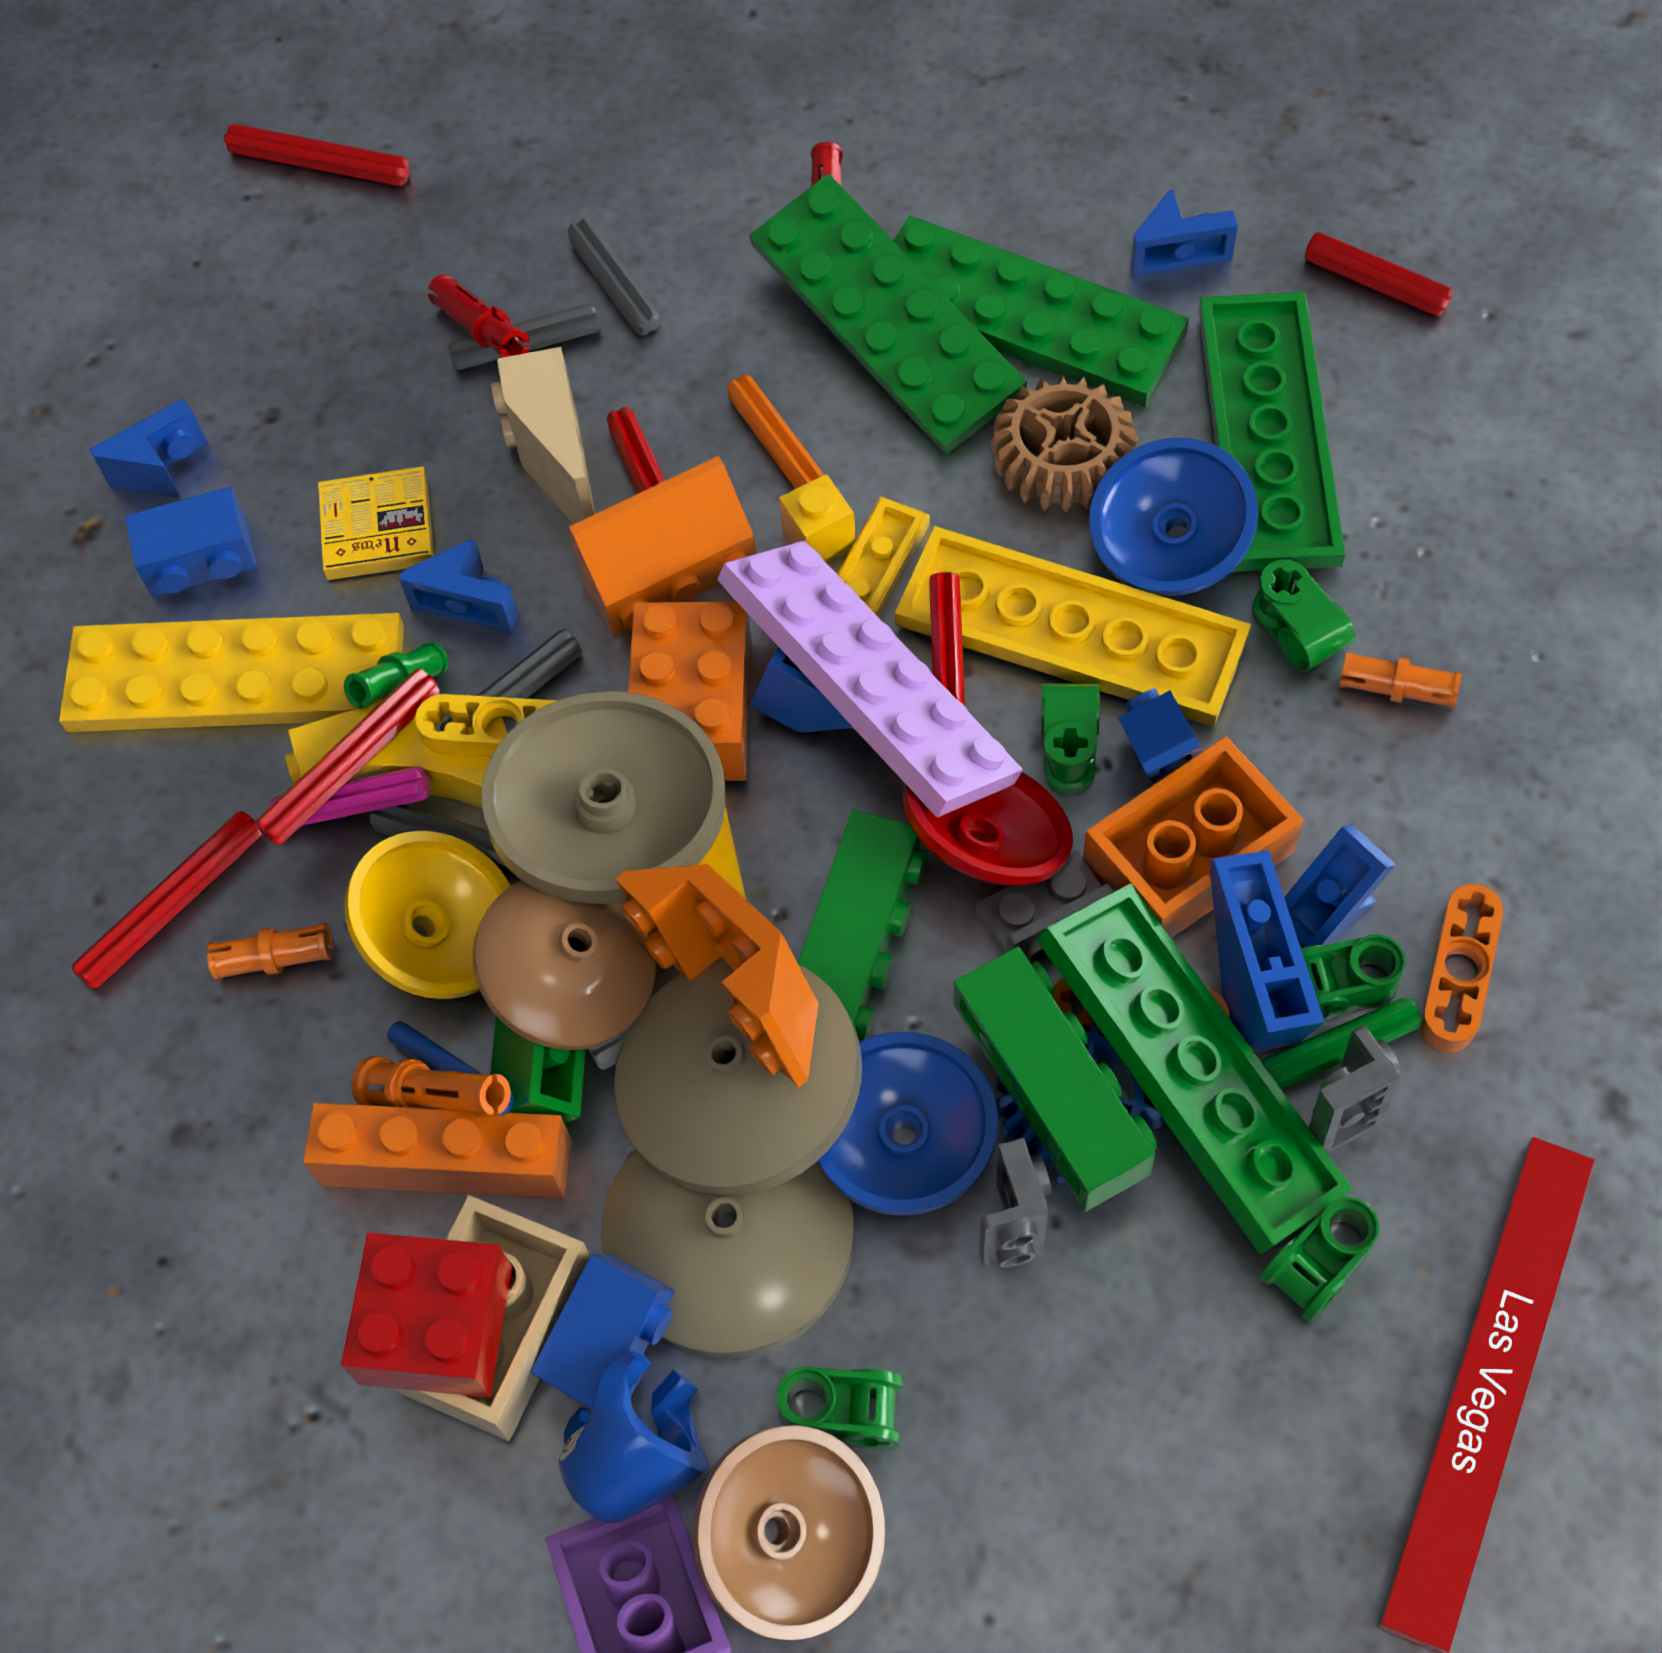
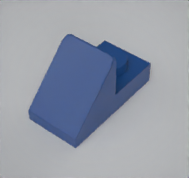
[1130,189,1238,277]
[89,398,208,496]
[399,540,519,634]
[1284,824,1396,947]

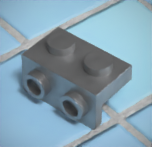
[979,1138,1051,1268]

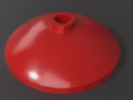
[903,772,1073,886]

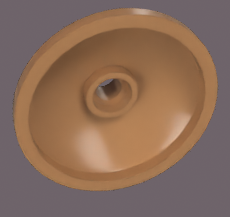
[473,881,655,1050]
[693,1426,885,1640]

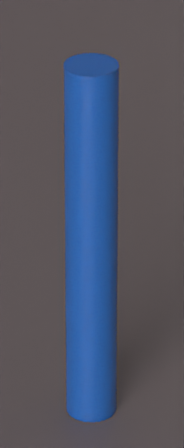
[387,1021,514,1115]

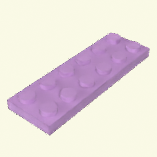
[717,540,1023,817]

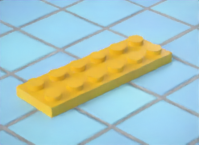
[895,526,1251,727]
[59,613,404,732]

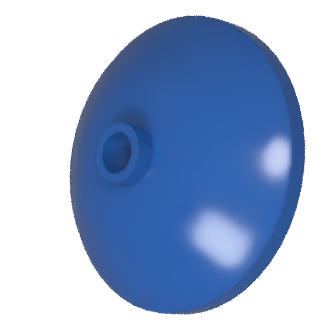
[1089,438,1258,596]
[817,1032,998,1216]

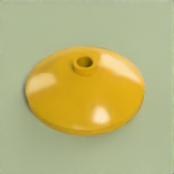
[344,831,511,999]

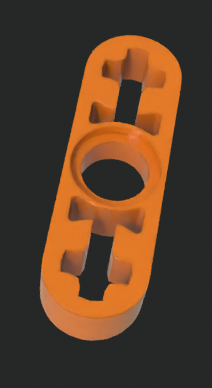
[1420,884,1503,1053]

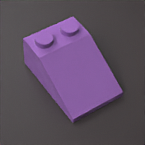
[545,1495,732,1653]

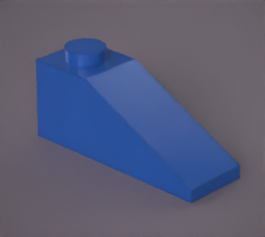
[1209,850,1325,1053]

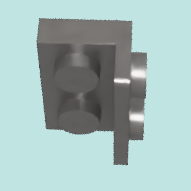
[976,850,1116,964]
[1309,1025,1401,1154]

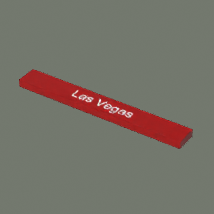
[1378,1137,1595,1653]

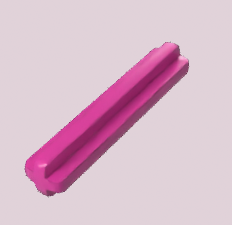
[270,766,431,826]

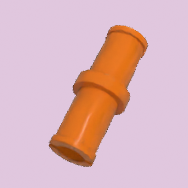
[1339,651,1462,709]
[207,922,334,980]

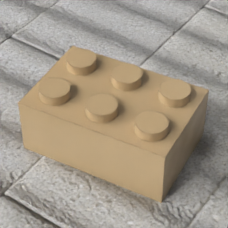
[392,1195,590,1442]

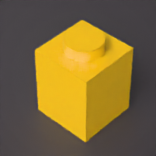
[779,474,856,564]

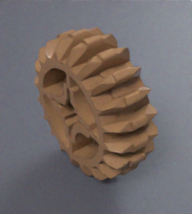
[991,375,1138,514]

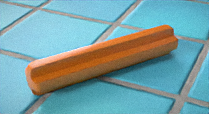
[727,374,824,489]

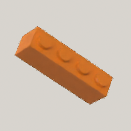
[303,1103,572,1199]

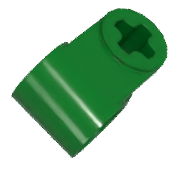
[1252,560,1355,672]
[1041,683,1100,795]
[1301,934,1406,1021]
[1260,1197,1379,1324]
[777,1366,904,1449]

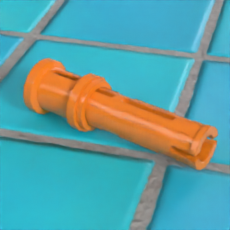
[351,1056,511,1115]

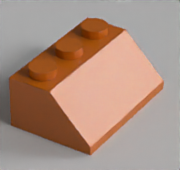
[568,456,756,636]

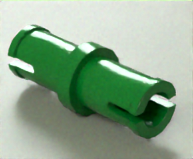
[343,642,449,709]

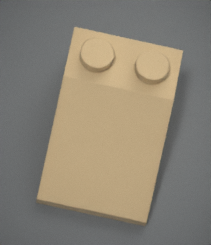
[491,347,595,524]

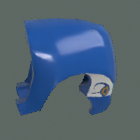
[559,1350,710,1523]

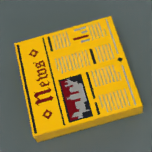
[318,466,434,580]

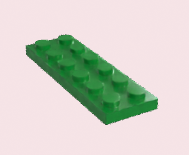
[749,173,1027,455]
[893,215,1189,407]
[1199,292,1345,572]
[1036,883,1354,1255]

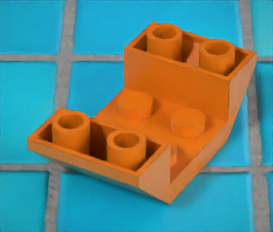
[615,864,819,1088]

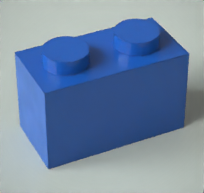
[125,486,257,597]
[530,1254,676,1409]

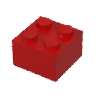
[341,1232,512,1398]

